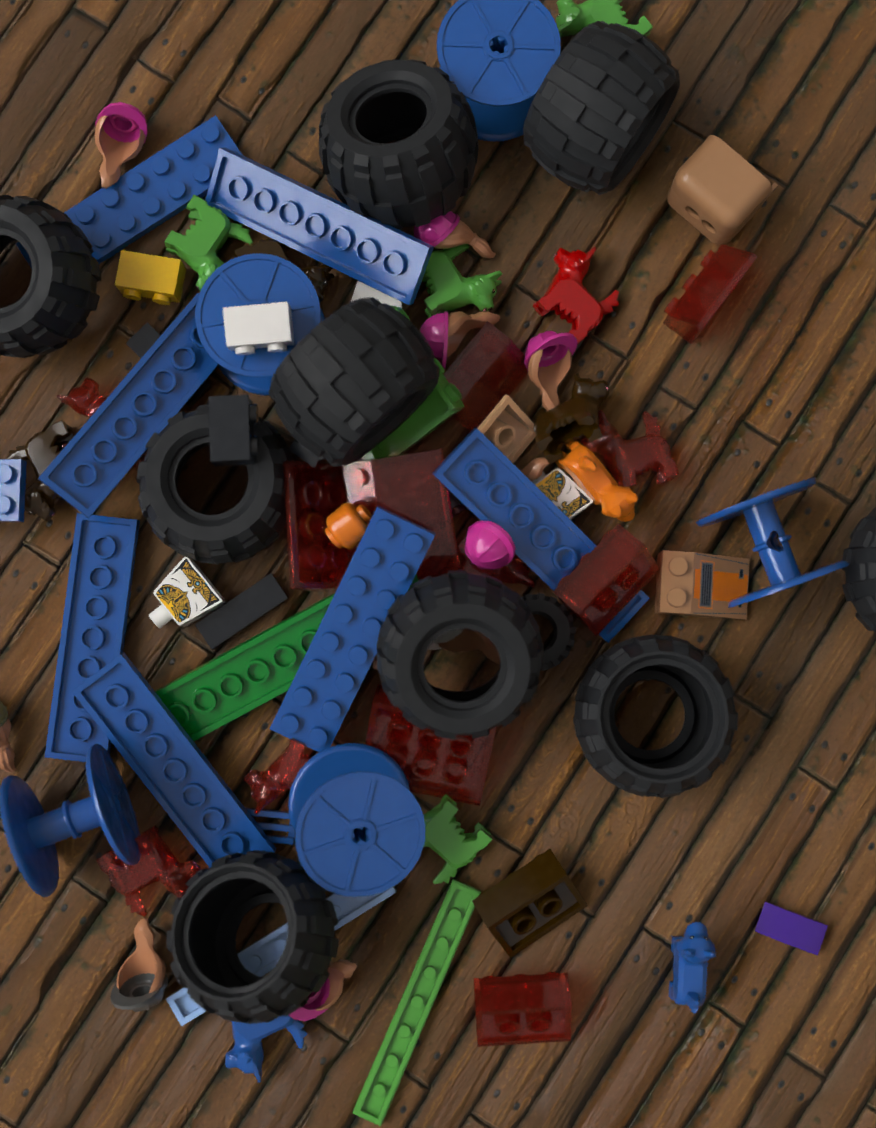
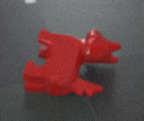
[533,246,619,345]

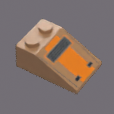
[654,550,750,620]

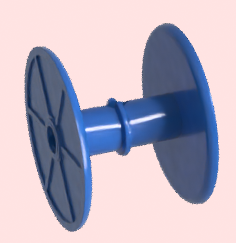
[437,0,561,141]
[195,253,326,396]
[696,478,849,608]
[288,743,426,897]
[0,744,141,897]

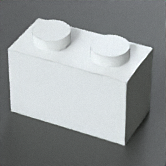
[223,302,294,355]

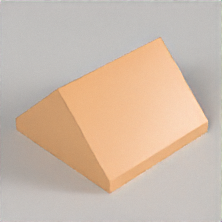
[478,394,536,464]

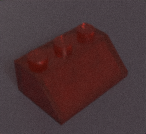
[663,244,758,344]
[443,321,528,431]
[553,523,660,636]
[473,972,572,1047]

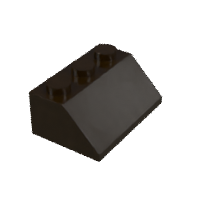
[472,849,588,958]

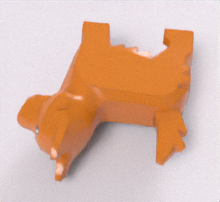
[555,440,638,522]

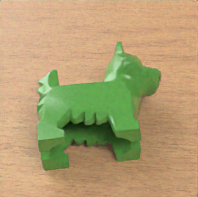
[555,0,653,38]
[165,195,253,291]
[422,244,502,318]
[423,794,492,884]

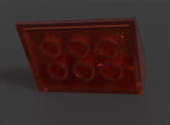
[343,449,461,579]
[283,461,360,592]
[365,684,496,806]

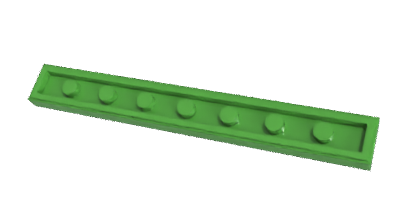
[352,878,481,1126]

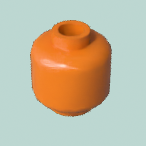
[325,502,372,549]

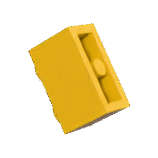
[115,250,186,305]

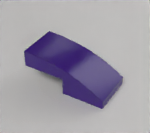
[755,901,828,956]

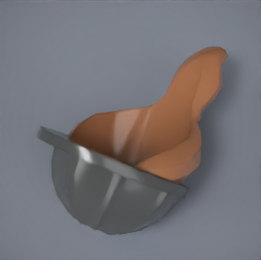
[110,918,168,1012]

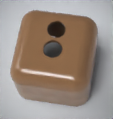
[667,135,778,245]

